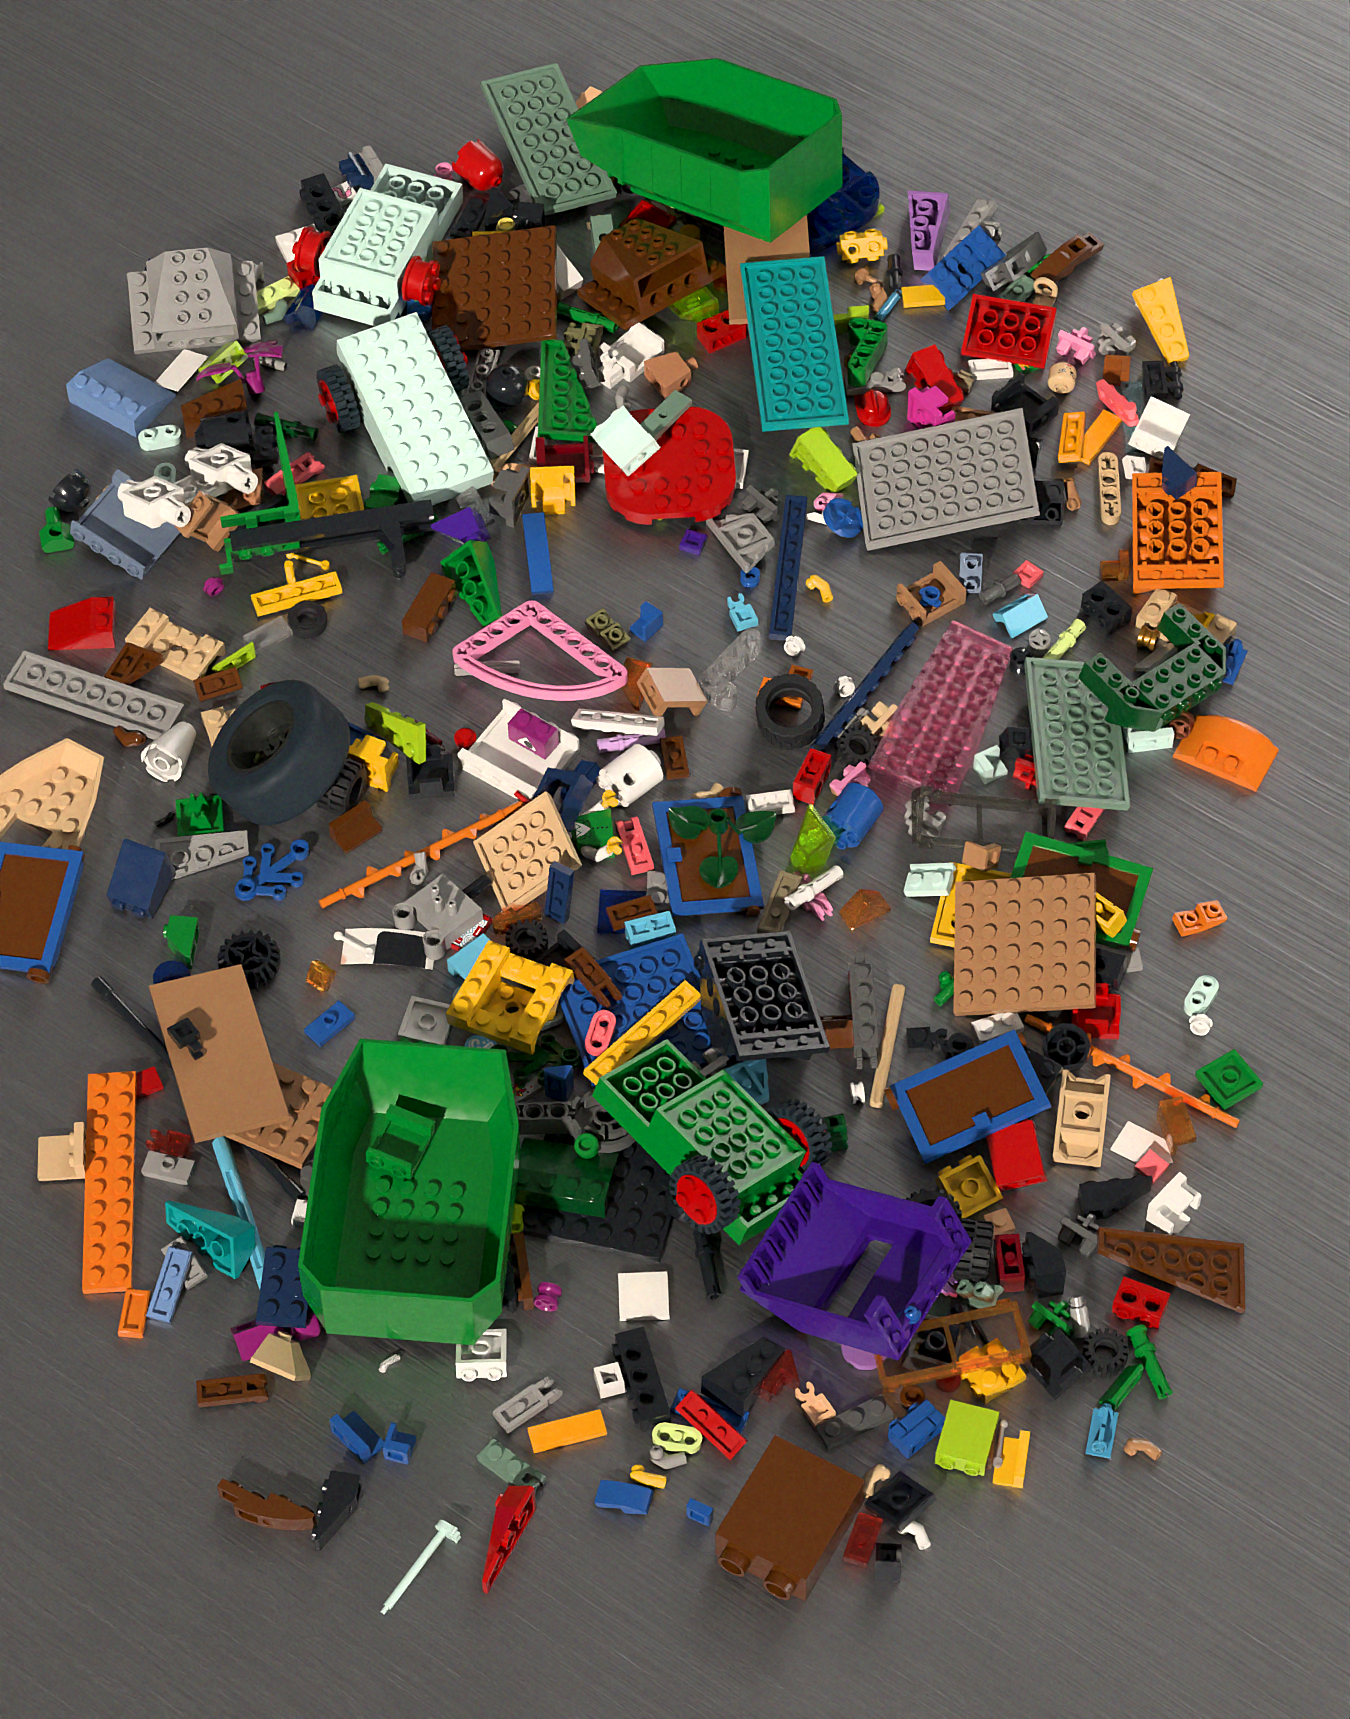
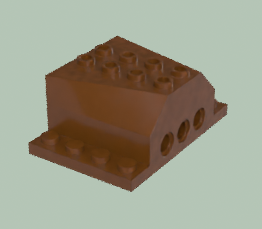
[577,218,726,330]

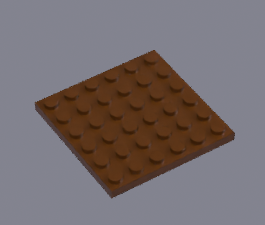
[432,225,557,351]

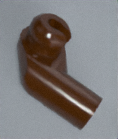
[113,725,146,747]

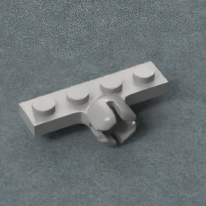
[943,199,1002,257]

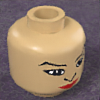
[1048,362,1077,394]

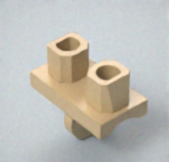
[858,701,898,740]

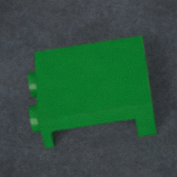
[366,1104,435,1180]

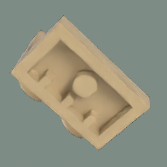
[38,1122,86,1181]

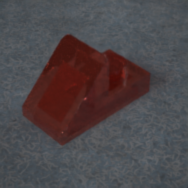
[760,1349,800,1403]

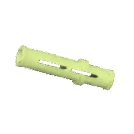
[1043,619,1086,660]

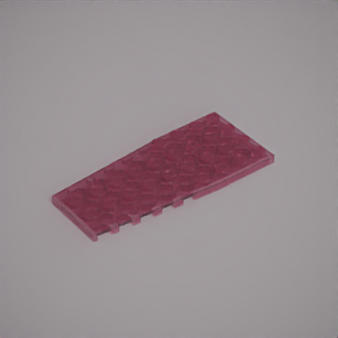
[868,620,1013,806]

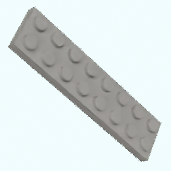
[3,651,185,740]

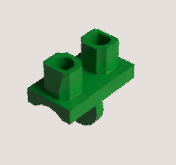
[1028,1300,1074,1338]

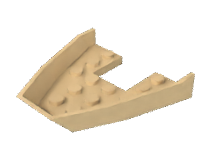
[0,738,104,850]

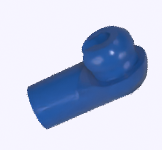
[896,1306,921,1324]

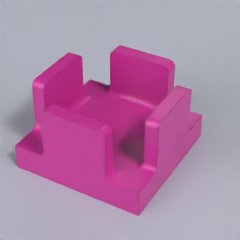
[907,386,955,430]

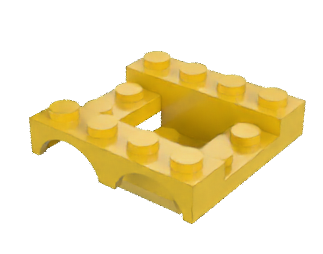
[445,940,575,1055]

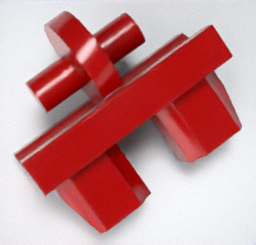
[1013,754,1036,791]

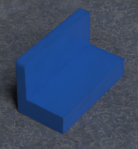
[329,1411,384,1464]

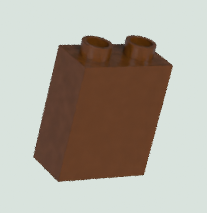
[715,1435,865,1601]

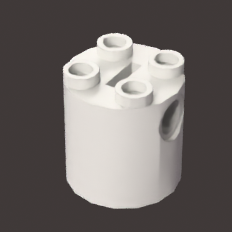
[596,744,663,807]

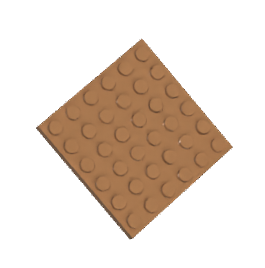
[953,873,1096,1016]

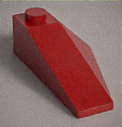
[482,1486,537,1594]

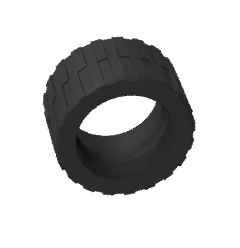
[755,673,825,750]

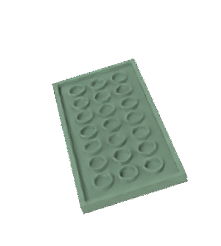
[480,63,617,216]
[1024,657,1130,811]

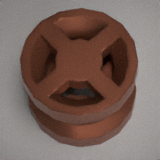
[1168,711,1195,739]

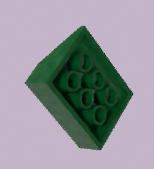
[514,1137,619,1218]

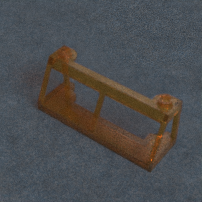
[874,1298,1032,1394]

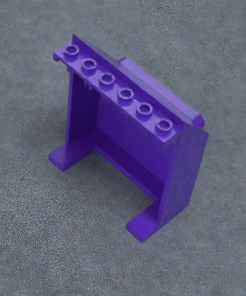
[737,1162,972,1361]

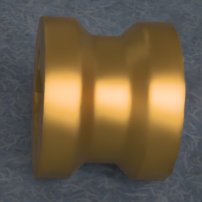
[1136,625,1160,651]

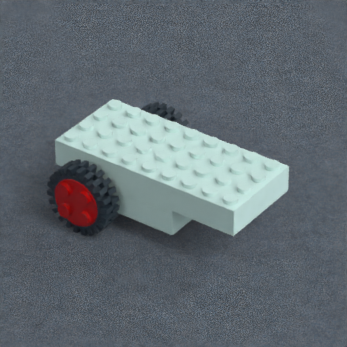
[317,312,494,505]

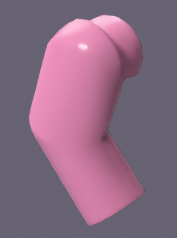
[814,492,843,511]

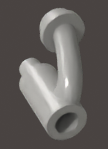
[1068,1294,1091,1338]

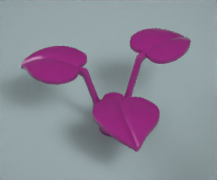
[196,340,283,395]

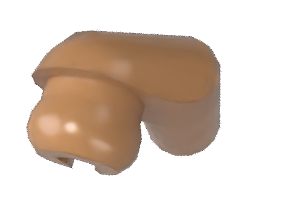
[870,283,887,313]
[850,426,880,442]
[1064,478,1082,511]

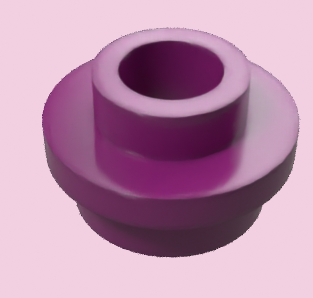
[203,577,224,597]

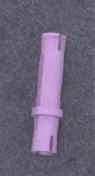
[597,728,666,754]

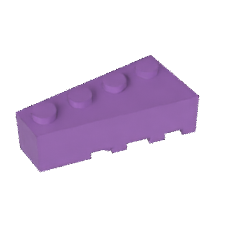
[908,190,950,271]

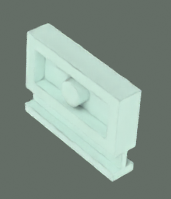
[903,863,956,897]

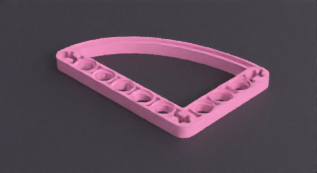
[452,600,628,701]

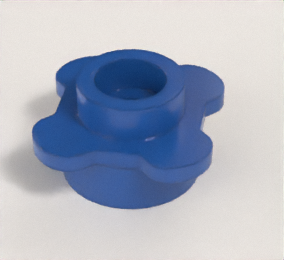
[919,586,941,608]

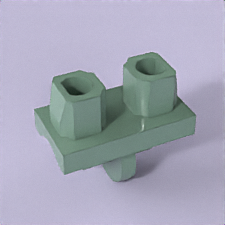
[956,1279,1004,1312]

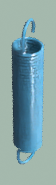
[872,289,902,322]

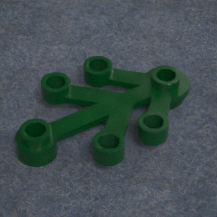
[490,1034,582,1086]

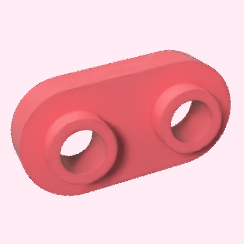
[585,1010,616,1056]

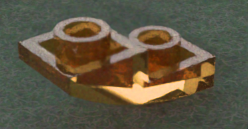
[492,901,542,935]

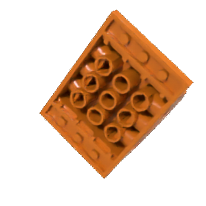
[1132,472,1224,595]

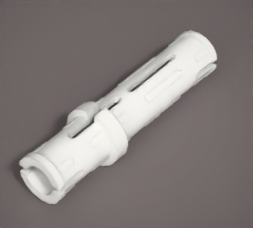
[784,865,844,910]

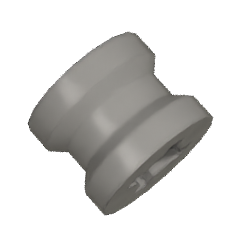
[1028,629,1051,657]

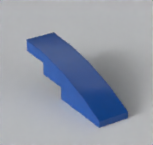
[522,512,554,595]

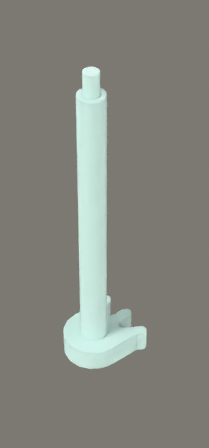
[380,1520,461,1615]

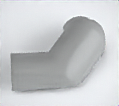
[410,852,428,885]
[649,1445,687,1469]

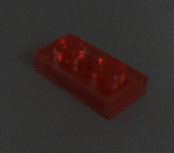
[842,1512,883,1568]

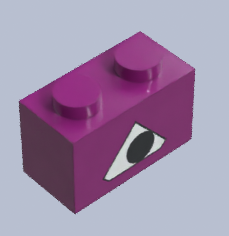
[507,708,559,760]

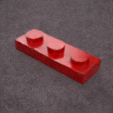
[675,1389,748,1460]

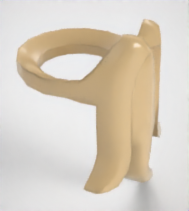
[1032,277,1058,307]

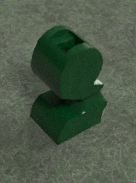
[822,1113,848,1152]

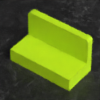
[198,340,249,384]

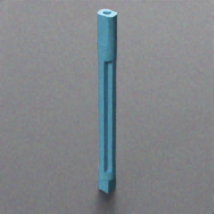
[212,1136,265,1290]

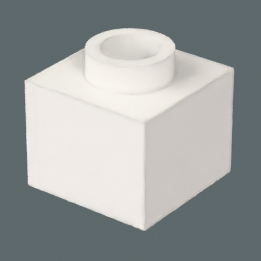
[594,1362,625,1399]

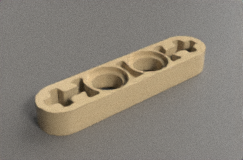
[1098,452,1121,525]

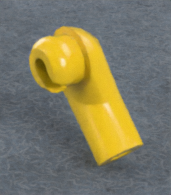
[805,575,833,602]
[630,1464,666,1489]

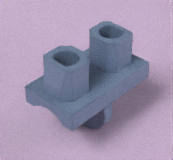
[959,552,983,593]

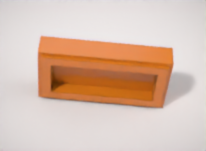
[118,1289,152,1339]

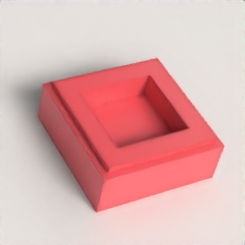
[1013,560,1044,589]
[1134,1149,1169,1184]

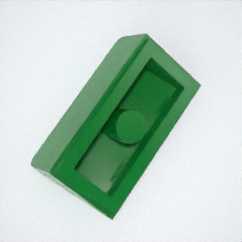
[1099,1364,1144,1412]

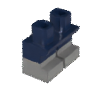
[339,145,384,190]

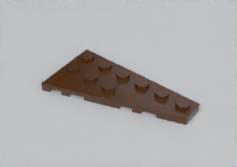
[1097,1227,1246,1314]

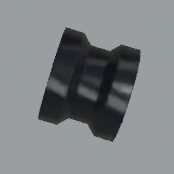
[1009,647,1033,676]

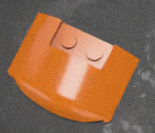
[1173,715,1279,792]

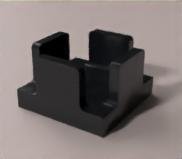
[406,744,455,800]
[1022,1329,1093,1400]

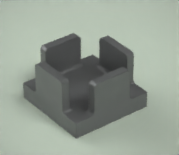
[489,466,531,528]

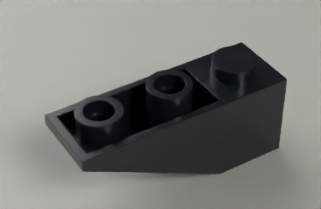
[1078,1175,1152,1220]
[311,1470,362,1551]

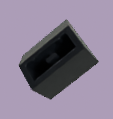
[1018,478,1064,525]
[1022,1232,1066,1299]

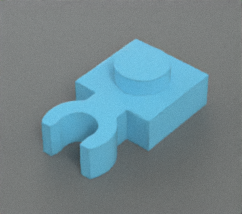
[727,593,758,632]

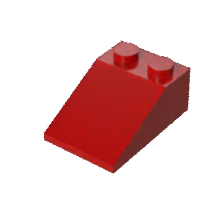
[48,596,117,651]

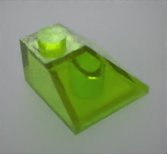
[668,287,719,323]
[790,804,836,874]

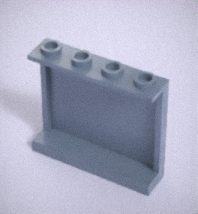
[70,469,181,580]

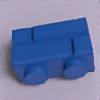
[888,1399,945,1459]

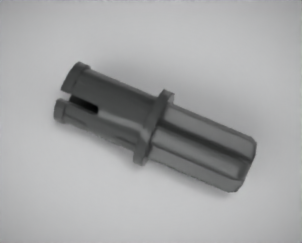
[979,574,1021,605]

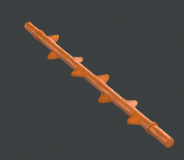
[318,800,524,909]
[1024,1014,1240,1128]

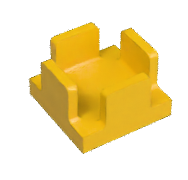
[530,466,576,515]
[347,735,399,792]

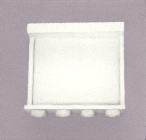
[457,698,580,801]

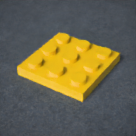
[295,475,364,520]

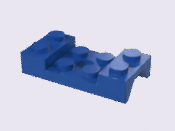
[920,225,1006,311]

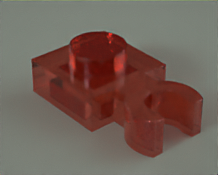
[145,1129,192,1158]

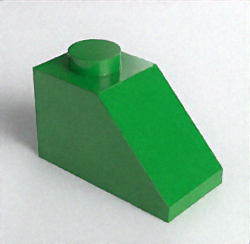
[163,915,200,969]

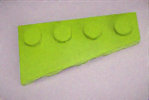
[364,702,426,764]

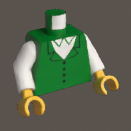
[567,790,623,862]

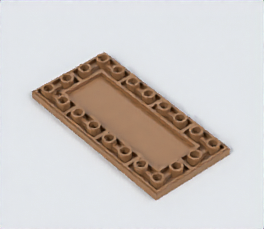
[724,215,810,325]
[149,964,289,1143]

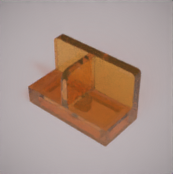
[1157,1096,1197,1156]

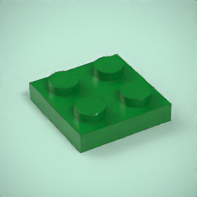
[1195,1049,1263,1110]

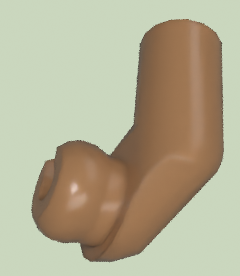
[1123,1438,1163,1461]

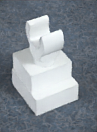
[598,351,623,389]

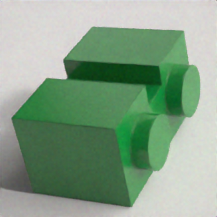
[364,474,404,510]

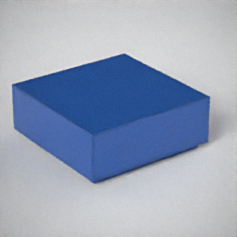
[686,1498,713,1526]

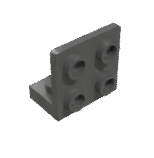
[570,338,600,391]

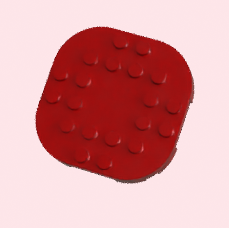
[603,406,736,525]

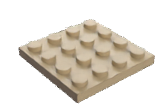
[473,791,582,916]

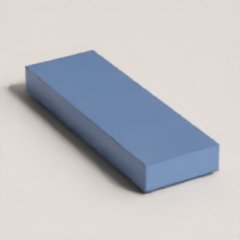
[146,1246,193,1324]

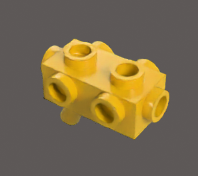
[836,229,888,263]

